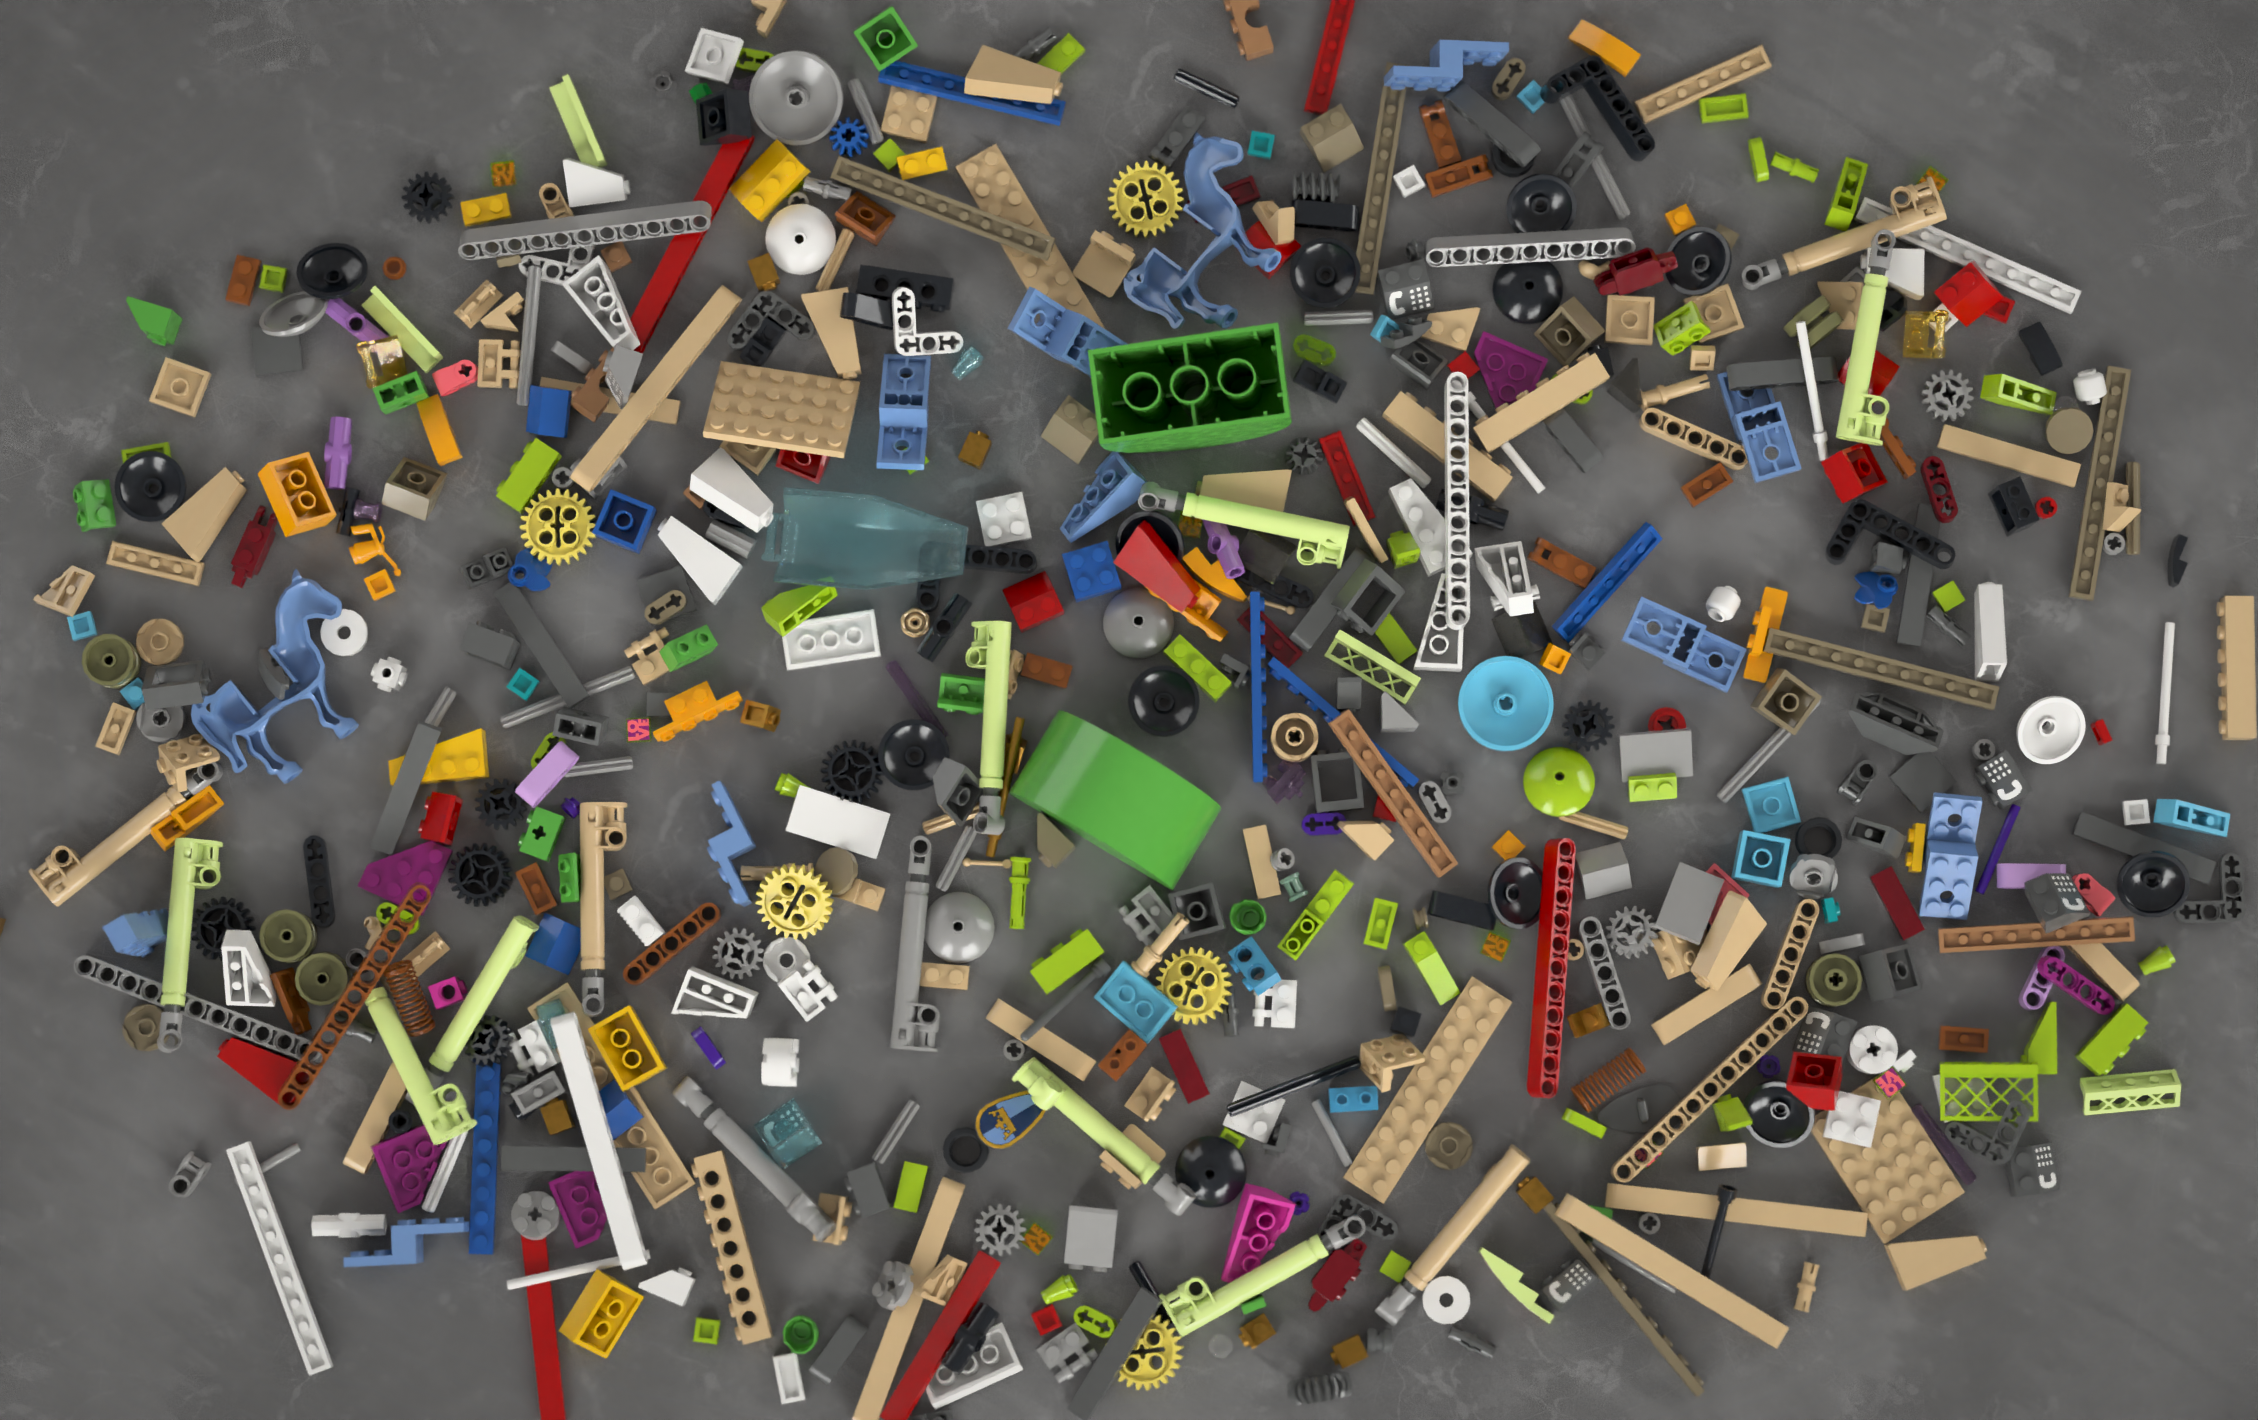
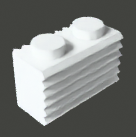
[617,896,666,947]

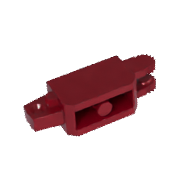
[1593,247,1678,296]
[231,505,278,588]
[1308,1238,1367,1312]

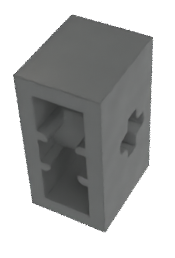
[552,707,609,746]

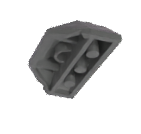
[1849,691,1944,755]

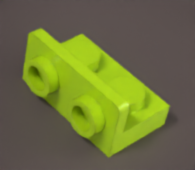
[1653,301,1711,356]

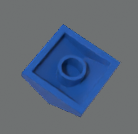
[526,385,572,438]
[525,913,581,975]
[599,1079,644,1141]

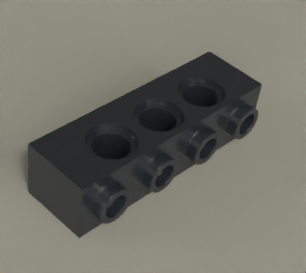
[856,265,955,313]

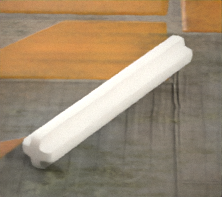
[1356,418,1431,488]
[422,1130,469,1213]

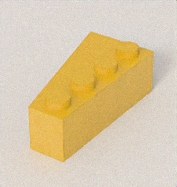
[388,728,489,786]

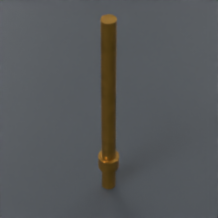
[985,717,1025,857]

